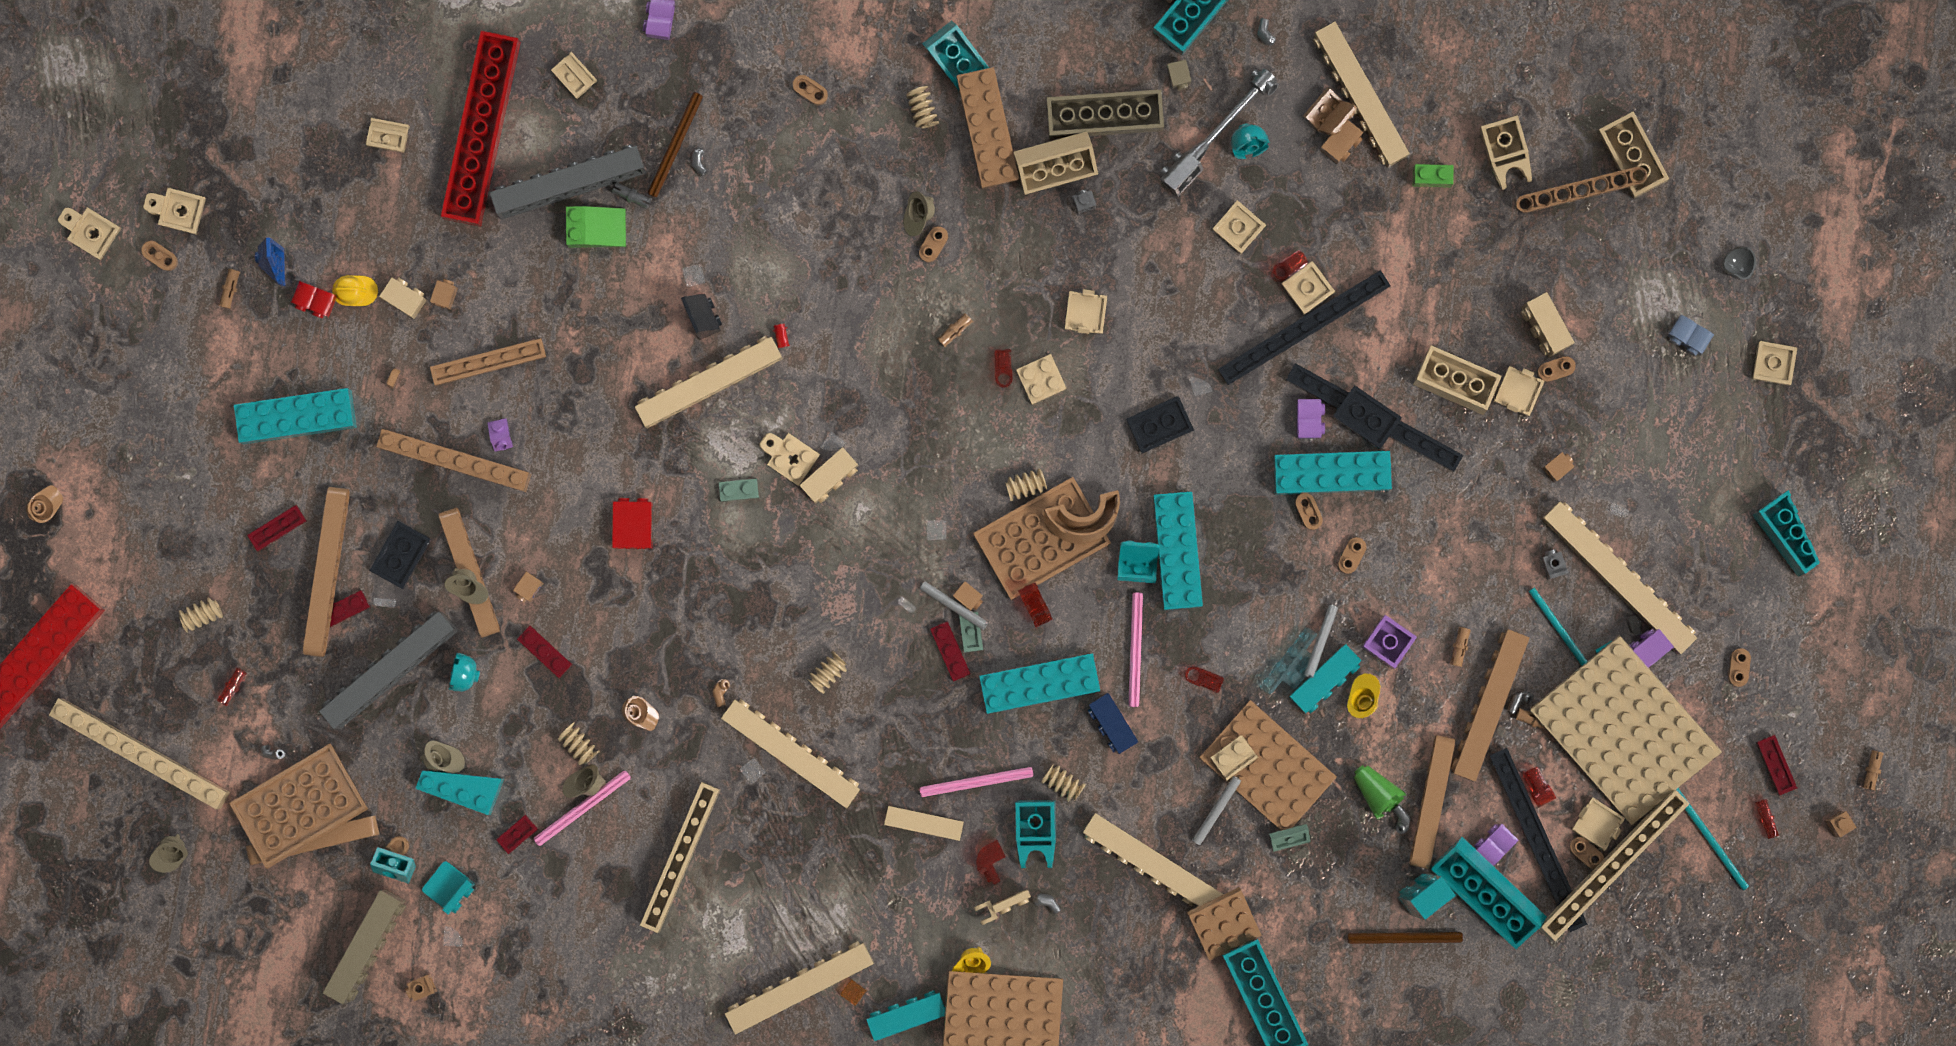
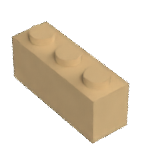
[800,447,858,504]

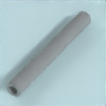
[920,581,988,630]
[1304,605,1338,678]
[1192,776,1241,845]

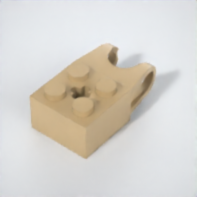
[1479,115,1532,190]

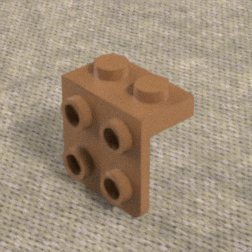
[1303,88,1357,136]

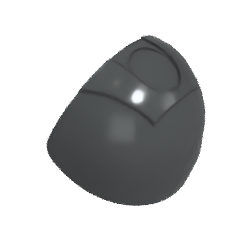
[1722,246,1756,280]

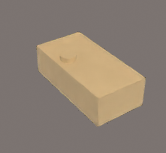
[1598,111,1669,199]
[1014,132,1098,195]
[1413,346,1501,415]

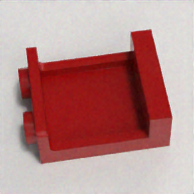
[612,498,653,549]

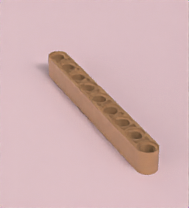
[303,487,350,657]

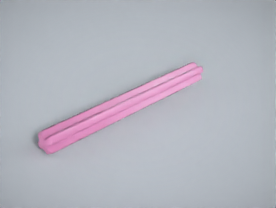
[1129,592,1143,707]
[920,767,1033,797]
[534,771,631,846]

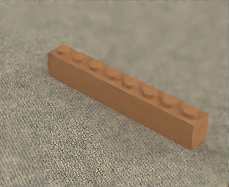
[376,429,532,493]
[1450,629,1530,782]

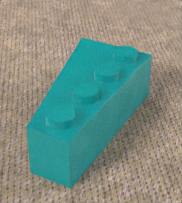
[1752,490,1820,577]
[416,771,504,815]

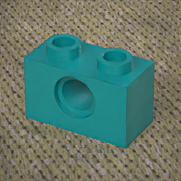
[370,847,416,884]

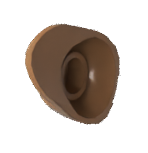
[26,485,63,523]
[621,696,659,731]

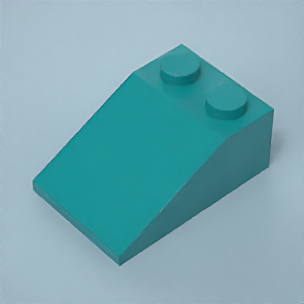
[922,20,989,91]

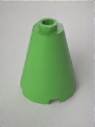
[1354,765,1406,819]

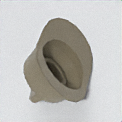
[903,191,935,236]
[445,568,488,604]
[420,741,465,774]
[562,764,606,798]
[149,834,188,873]

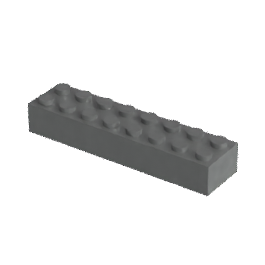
[490,145,647,220]
[319,611,459,730]

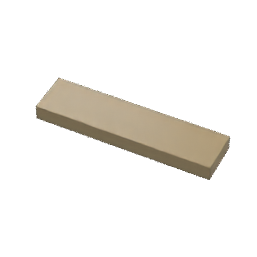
[884,806,964,841]

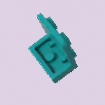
[1117,541,1159,583]
[422,861,475,915]

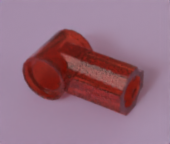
[1271,250,1309,282]
[1522,766,1556,808]

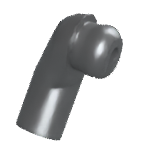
[690,147,708,177]
[260,745,285,760]

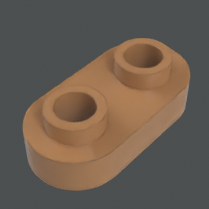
[793,75,828,106]
[919,227,948,263]
[141,241,178,271]
[1537,357,1576,382]
[1295,493,1323,530]
[1338,537,1366,574]
[1728,648,1751,687]
[1569,837,1604,869]

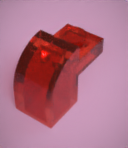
[1018,582,1053,628]
[976,840,1006,885]

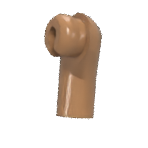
[712,679,730,707]

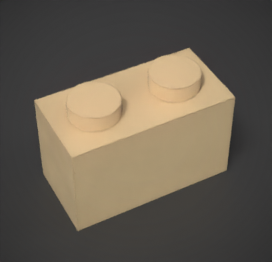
[379,277,426,319]

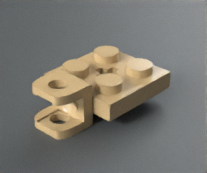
[143,188,206,235]
[58,207,121,260]
[759,433,820,486]
[974,889,1031,925]

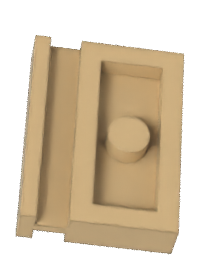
[551,52,597,99]
[366,118,410,153]
[1210,735,1258,780]

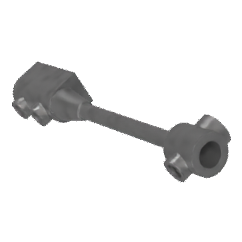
[1160,68,1279,197]

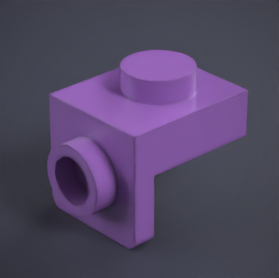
[488,418,513,451]

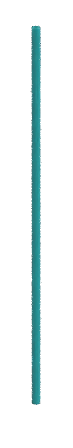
[1528,587,1749,890]

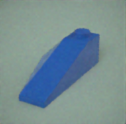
[255,237,285,286]

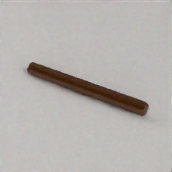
[648,92,703,197]
[1347,932,1463,944]

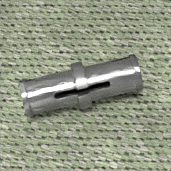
[612,182,652,209]

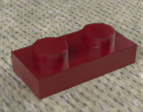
[496,815,538,854]

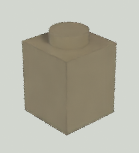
[1167,59,1192,91]

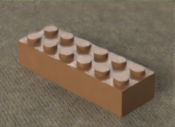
[956,67,1019,189]

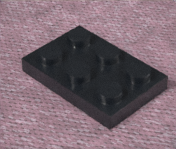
[1333,385,1402,449]
[1126,395,1194,454]
[369,521,432,590]

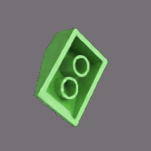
[566,206,626,248]

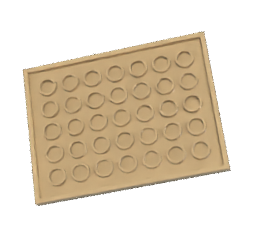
[1530,635,1722,825]

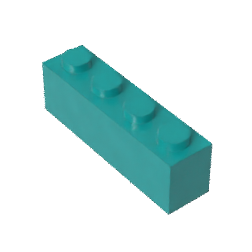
[1289,644,1362,714]
[866,990,945,1041]

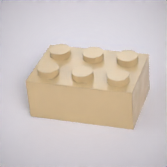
[1521,292,1575,358]

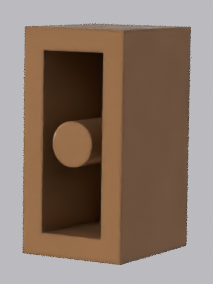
[1320,120,1363,164]

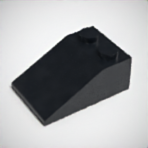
[681,294,722,340]

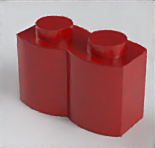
[291,281,337,319]

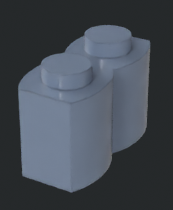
[1667,315,1714,356]

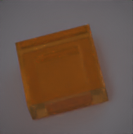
[840,979,867,1006]

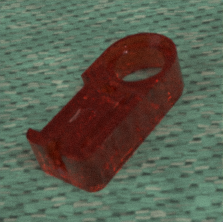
[994,349,1013,388]
[1185,666,1224,693]

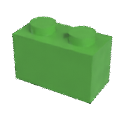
[1412,164,1454,188]

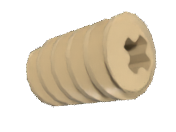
[906,86,939,129]
[1005,468,1047,501]
[179,597,223,633]
[808,651,847,694]
[558,722,600,765]
[1041,765,1086,802]

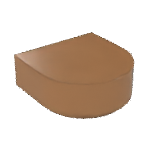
[386,368,401,389]
[386,836,409,856]

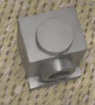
[1072,190,1096,214]
[1541,549,1569,580]

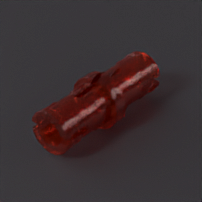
[217,667,247,706]
[1755,799,1780,839]

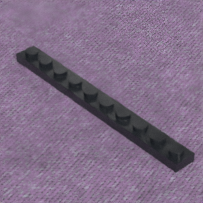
[1218,270,1391,386]
[1285,363,1463,472]
[1489,748,1588,932]

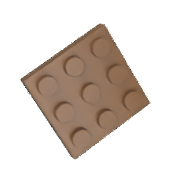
[1187,887,1262,961]

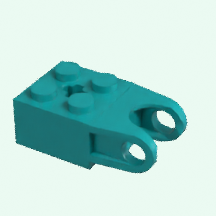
[1015,800,1056,869]

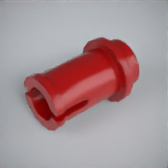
[773,323,790,348]

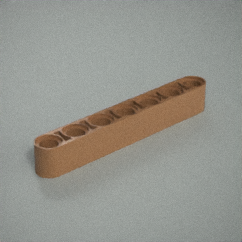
[1516,167,1647,213]
[439,507,500,638]
[1409,735,1455,869]
[246,816,379,865]

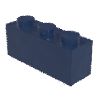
[1087,693,1138,754]

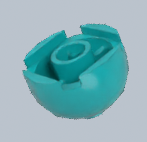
[1231,123,1270,159]
[448,653,480,692]

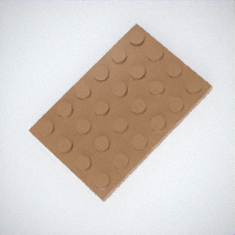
[973,477,1111,600]
[1199,700,1337,831]
[229,744,368,869]
[942,971,1063,1046]

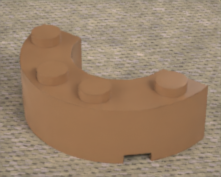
[1043,490,1120,544]

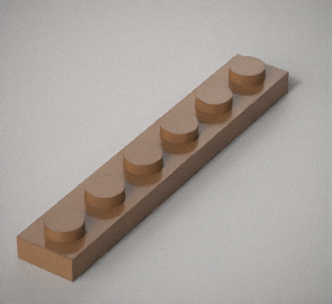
[430,338,547,386]

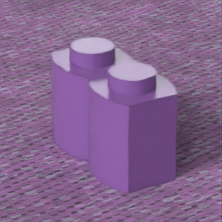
[643,0,675,40]
[1297,399,1325,439]
[1474,824,1518,866]

